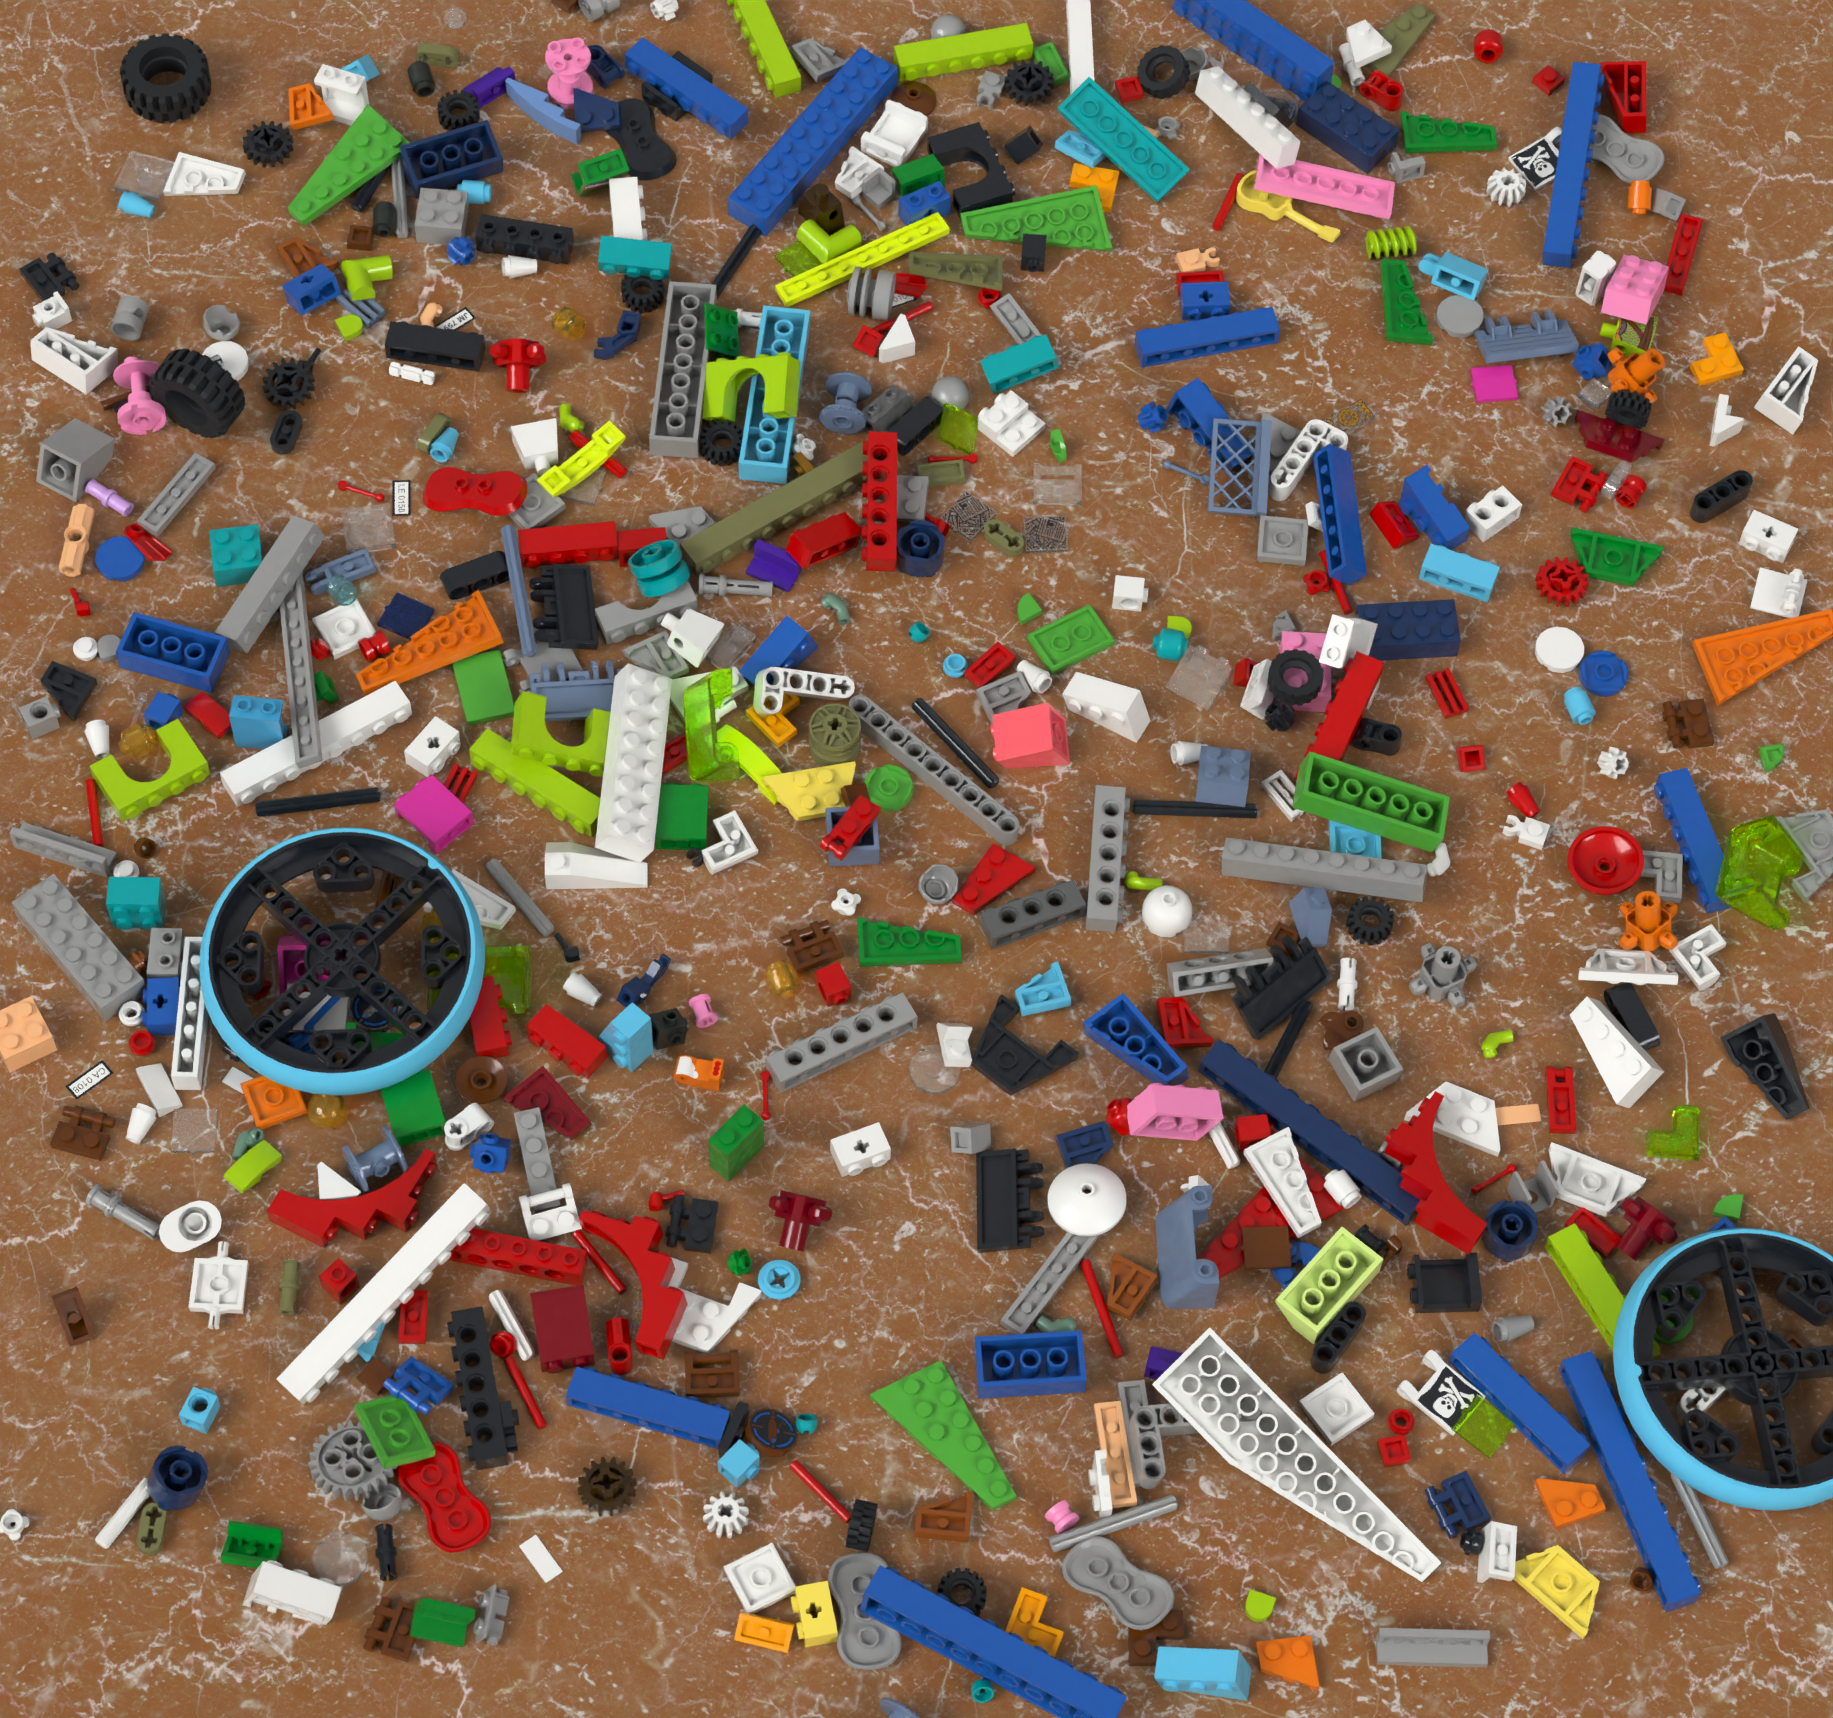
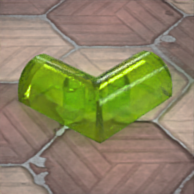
[1646,1105,1699,1161]

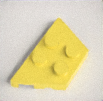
[762,761,856,821]
[1514,1545,1600,1639]

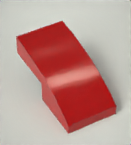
[183,691,232,739]

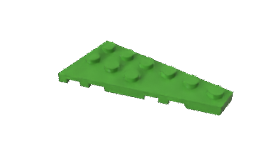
[288,104,410,227]
[960,185,1112,252]
[869,1360,1017,1511]

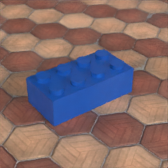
[115,612,230,693]
[974,1330,1087,1399]

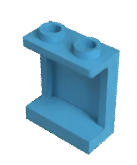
[229,695,289,749]

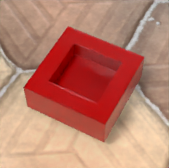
[1532,65,1565,96]
[1115,76,1144,104]
[852,325,884,358]
[1377,1434,1411,1468]

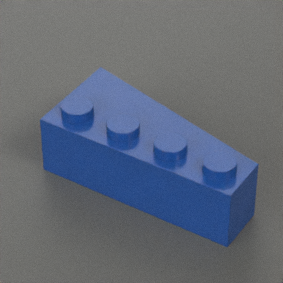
[1165,378,1254,473]
[1083,993,1189,1086]

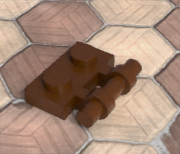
[1662,699,1714,749]
[780,920,844,974]
[50,1105,116,1161]
[363,1596,416,1662]

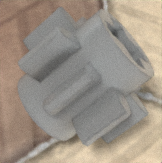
[1541,395,1572,427]

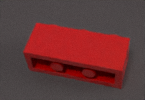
[786,512,862,569]
[470,976,512,1058]
[526,1004,607,1080]

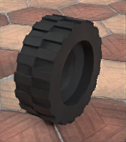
[1137,45,1190,99]
[1267,649,1324,706]

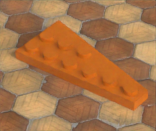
[356,589,504,696]
[1692,609,1833,706]

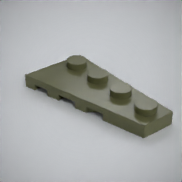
[1366,2,1435,77]
[909,252,1003,291]

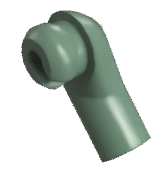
[821,593,850,625]
[232,1128,264,1161]
[1035,1315,1077,1332]

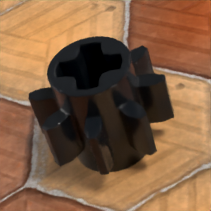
[1264,701,1295,732]

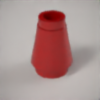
[1505,781,1541,818]

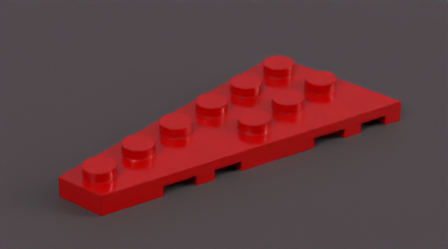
[1197,1158,1354,1279]

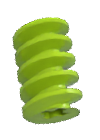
[1366,226,1417,259]

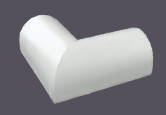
[702,810,758,875]
[1669,924,1726,991]

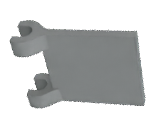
[503,642,583,694]

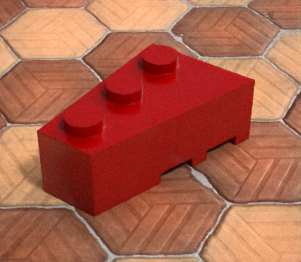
[1600,61,1646,133]

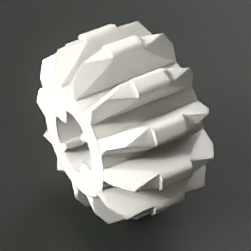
[1487,167,1526,207]
[703,1491,749,1539]

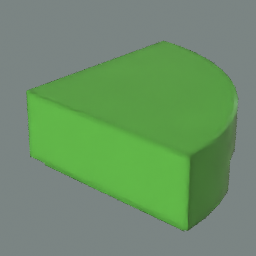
[1050,429,1067,463]
[1017,592,1042,626]
[1758,744,1784,773]
[1712,1194,1743,1222]

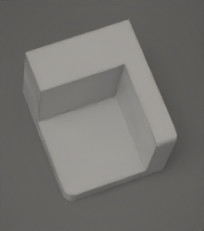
[862,167,895,210]
[1650,187,1686,221]
[950,1122,991,1154]

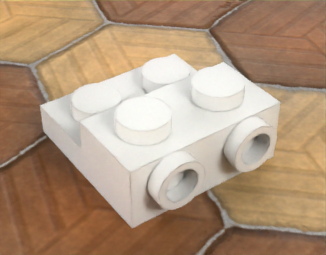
[978,391,1046,457]

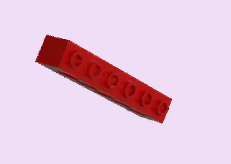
[861,431,897,572]
[448,1228,588,1286]

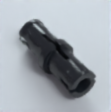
[375,1524,398,1581]

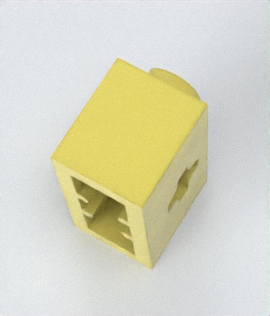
[791,1581,838,1648]

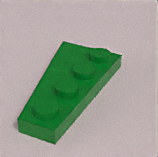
[1400,111,1497,153]
[857,917,962,967]

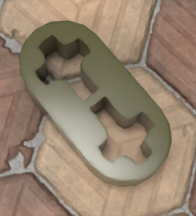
[415,43,460,68]
[417,413,452,454]
[983,519,1024,557]
[137,1502,168,1556]

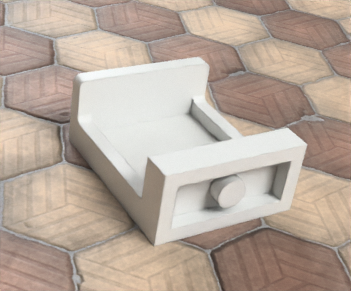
[314,64,369,125]
[861,99,928,167]
[1319,614,1378,669]

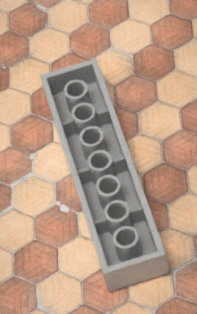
[649,281,717,458]

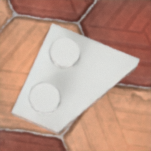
[1346,20,1392,69]
[835,146,884,199]
[1088,1449,1112,1519]

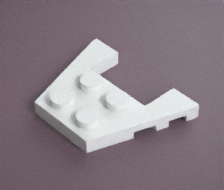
[667,1257,762,1353]

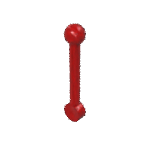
[927,453,978,464]
[338,480,385,502]
[760,1070,771,1121]
[1471,1163,1517,1195]

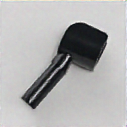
[298,348,321,375]
[686,848,703,867]
[554,933,580,963]

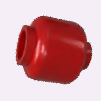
[1473,29,1503,64]
[1105,1097,1132,1136]

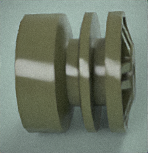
[809,703,861,767]

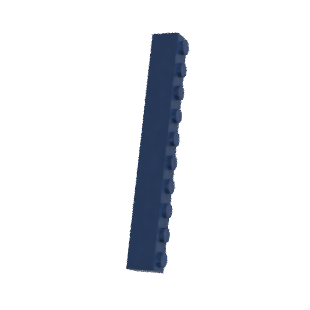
[1198,1039,1420,1226]

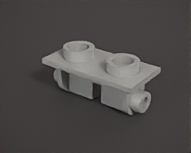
[474,1584,510,1646]

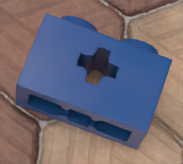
[898,181,951,226]
[282,264,341,316]
[1179,282,1231,320]
[142,977,180,1036]

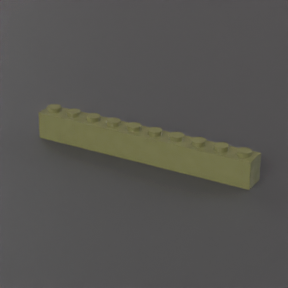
[680,431,898,577]

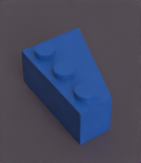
[1399,465,1470,550]
[739,616,819,687]

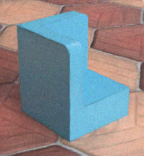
[341,54,379,82]

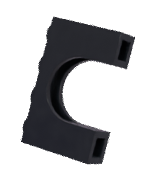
[927,122,1016,221]

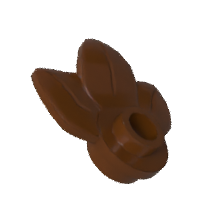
[1318,1010,1364,1050]

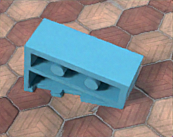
[597,1002,653,1073]
[1154,1647,1252,1701]

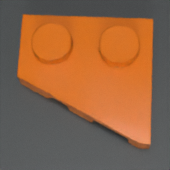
[288,83,335,130]
[1534,1478,1606,1530]
[1255,1635,1320,1690]

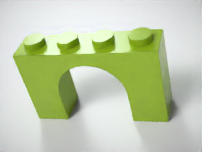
[702,352,801,424]
[510,691,610,777]
[90,719,210,822]

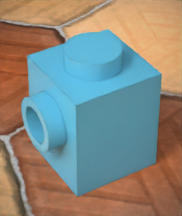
[718,1439,760,1488]

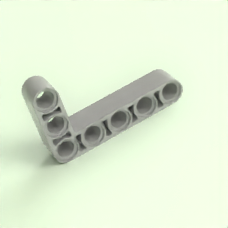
[1129,1398,1262,1489]

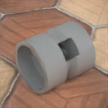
[578,0,620,22]
[110,296,149,341]

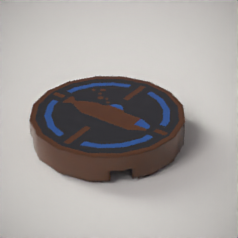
[745,1408,799,1457]

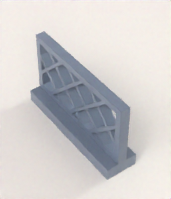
[1207,418,1272,519]

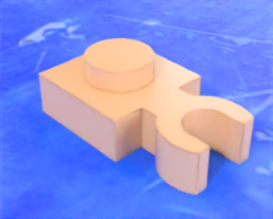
[1176,248,1220,273]

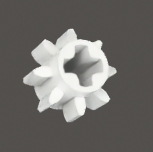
[650,0,679,21]
[1597,747,1629,779]

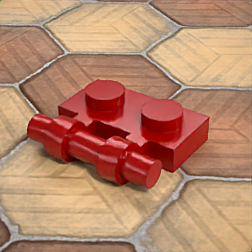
[1551,456,1608,513]

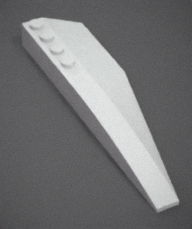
[1152,1327,1441,1582]

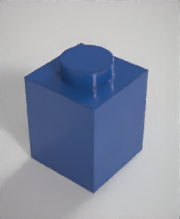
[143,691,183,731]

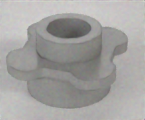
[1155,116,1180,140]

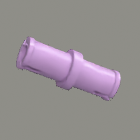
[85,479,134,517]

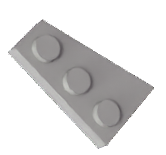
[1248,412,1302,489]

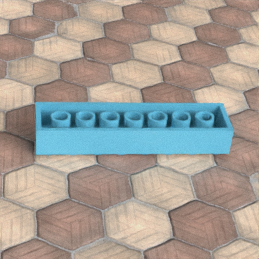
[739,305,810,484]

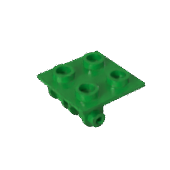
[704,303,739,358]

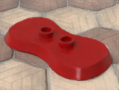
[423,467,528,516]
[397,1442,491,1553]

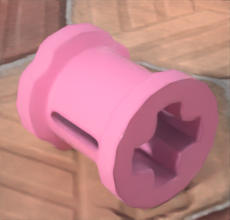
[688,994,718,1028]

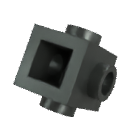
[649,1008,689,1050]

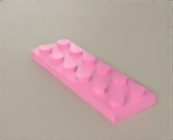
[1254,154,1395,219]

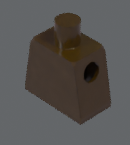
[798,183,845,236]

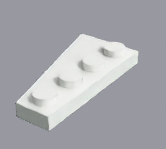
[1243,1127,1322,1238]

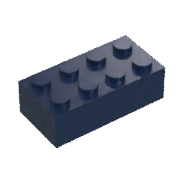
[1296,81,1399,174]
[399,120,503,199]
[1355,599,1461,661]

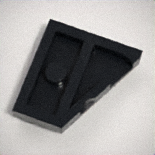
[40,661,97,721]

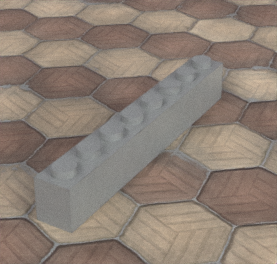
[1222,838,1427,903]

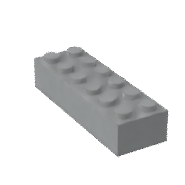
[11,874,146,1022]

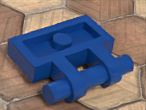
[383,1356,454,1415]

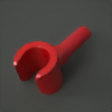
[925,512,950,536]
[70,588,91,617]
[648,1190,684,1211]

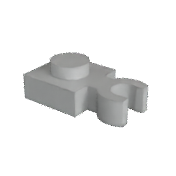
[976,71,1005,110]

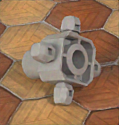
[1409,943,1477,1008]

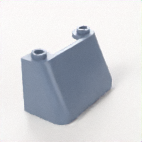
[1155,1185,1219,1309]

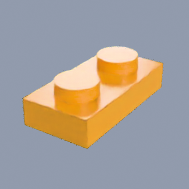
[734,1611,795,1653]

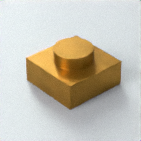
[792,451,814,478]

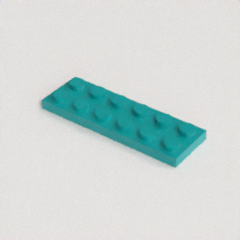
[1057,77,1190,204]

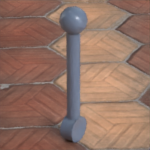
[1163,460,1209,485]

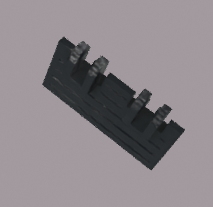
[529,564,599,650]
[1231,935,1332,1040]
[976,1148,1044,1253]

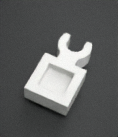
[1502,815,1550,850]

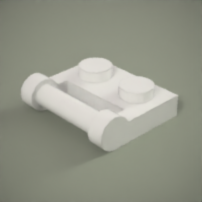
[518,1183,582,1241]

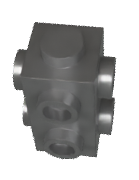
[861,385,913,432]

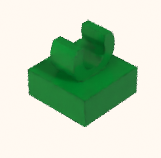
[314,670,340,704]

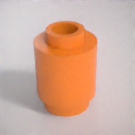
[1627,180,1652,215]

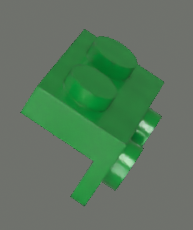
[221,1521,283,1569]

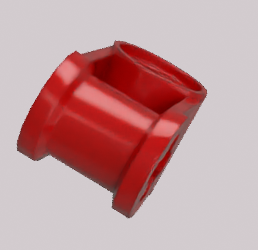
[1359,70,1403,111]

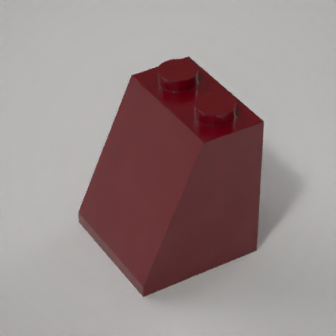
[530,1285,595,1374]

